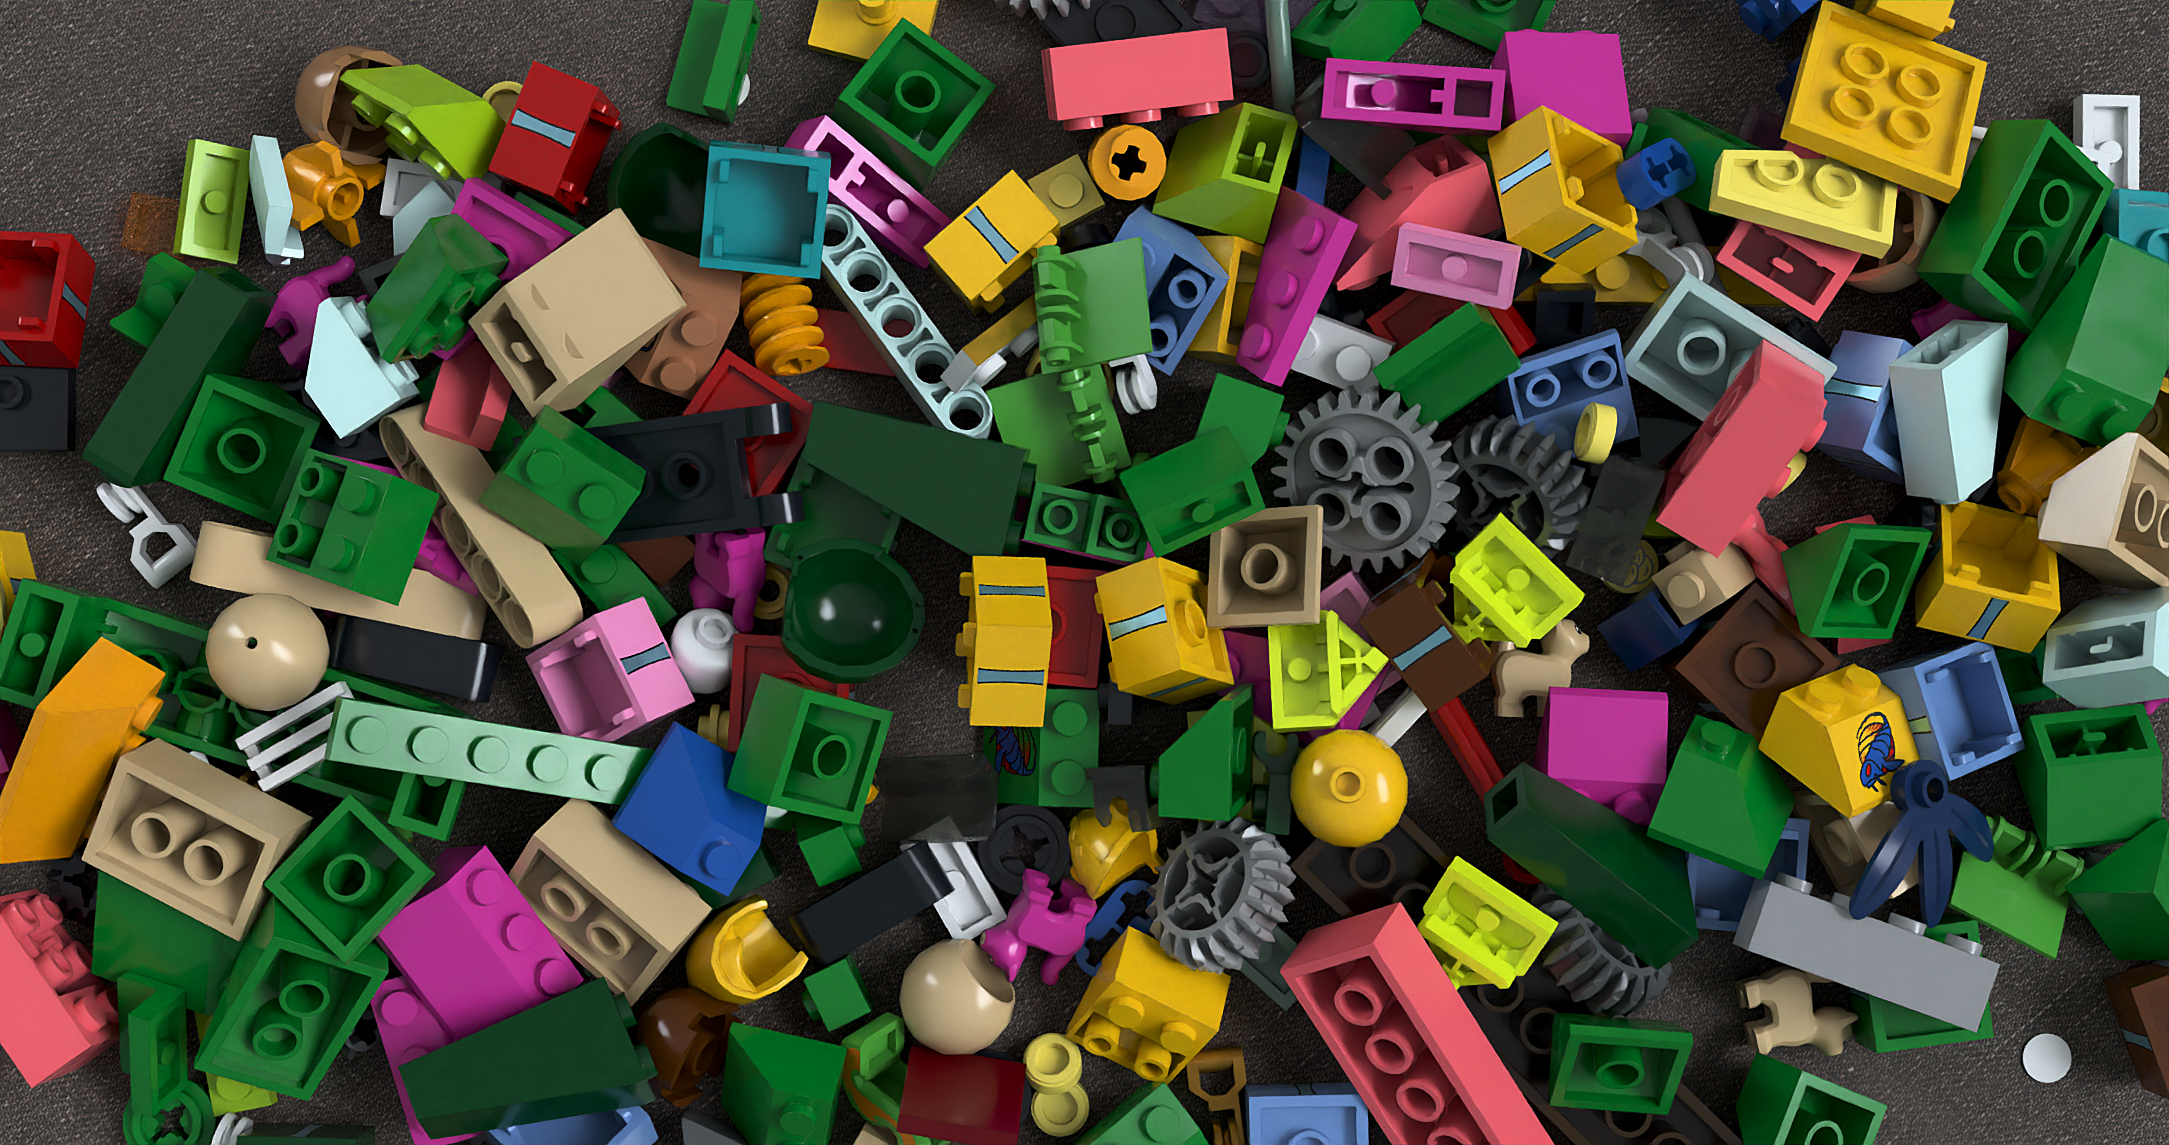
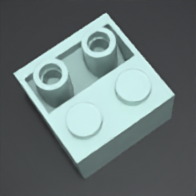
[305,296,420,439]
[2042,586,2169,710]

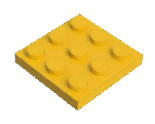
[1780,0,1987,204]

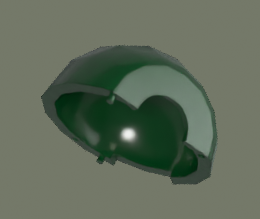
[606,122,710,259]
[780,538,926,684]

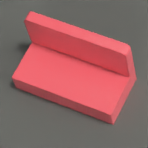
[422,340,513,452]

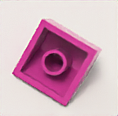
[1532,686,1668,826]

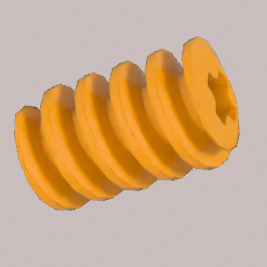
[1087,124,1167,201]
[732,270,830,377]

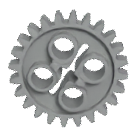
[1271,385,1460,573]

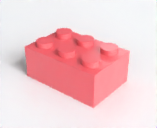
[1041,27,1234,131]
[1656,339,1828,558]

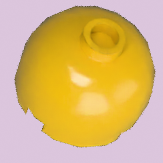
[1290,729,1408,848]

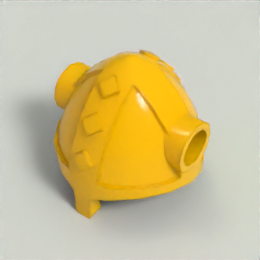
[1068,797,1166,900]

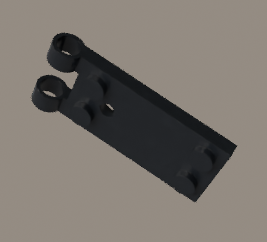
[513,402,805,552]

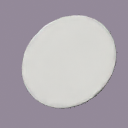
[2023,1034,2072,1083]

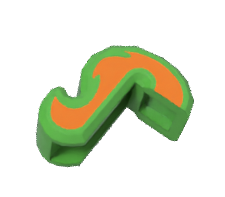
[840,1012,951,1145]

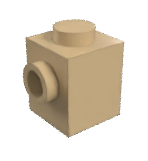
[1651,539,1758,626]

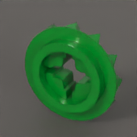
[123,1079,218,1145]

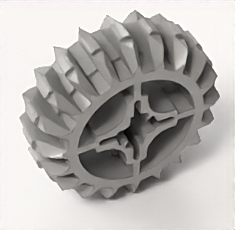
[1145,816,1296,975]

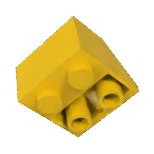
[1065,926,1231,1085]

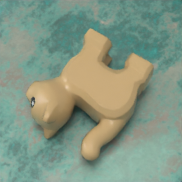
[1491,619,1590,717]
[1735,966,1859,1056]

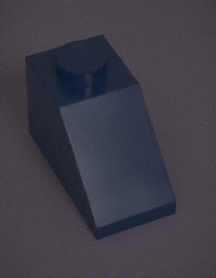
[1596,581,1717,673]

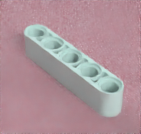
[820,204,993,439]

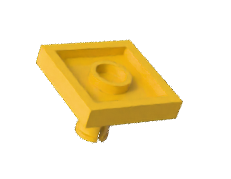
[808,0,940,64]

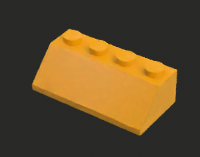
[0,637,166,864]

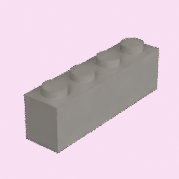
[1733,872,2000,1033]

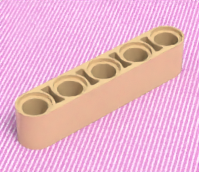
[379,400,583,648]
[189,521,489,640]

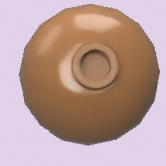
[295,45,403,165]

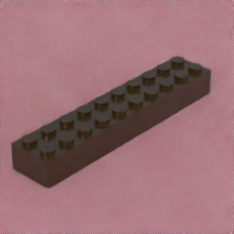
[1288,813,1744,1145]

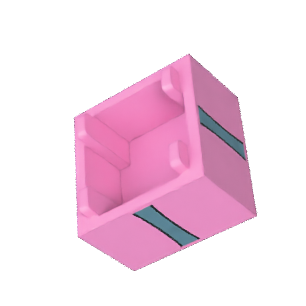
[525,596,695,743]

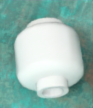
[668,608,741,694]

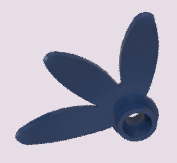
[1849,760,1994,929]

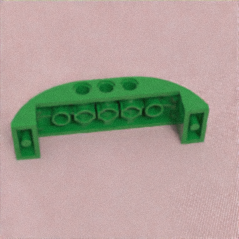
[0,578,477,842]

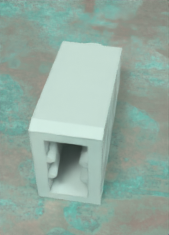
[1888,319,2008,505]

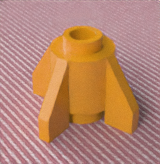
[282,140,387,248]
[1996,414,2101,517]

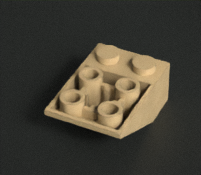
[468,208,687,418]

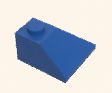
[610,721,768,897]

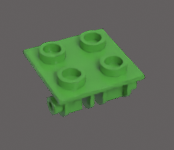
[1032,236,1153,376]
[986,364,1132,487]
[1947,814,2090,961]

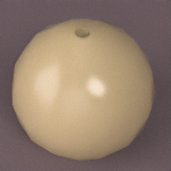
[205,593,330,711]
[899,939,1015,1055]

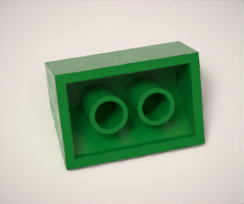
[1915,119,2115,336]

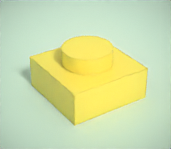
[1027,153,1105,231]

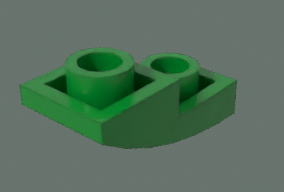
[1021,481,1148,564]

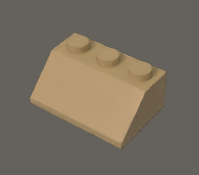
[2037,432,2169,591]
[81,738,313,941]
[508,798,713,1007]

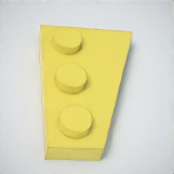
[1709,150,1898,259]

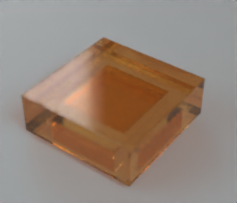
[120,191,184,261]

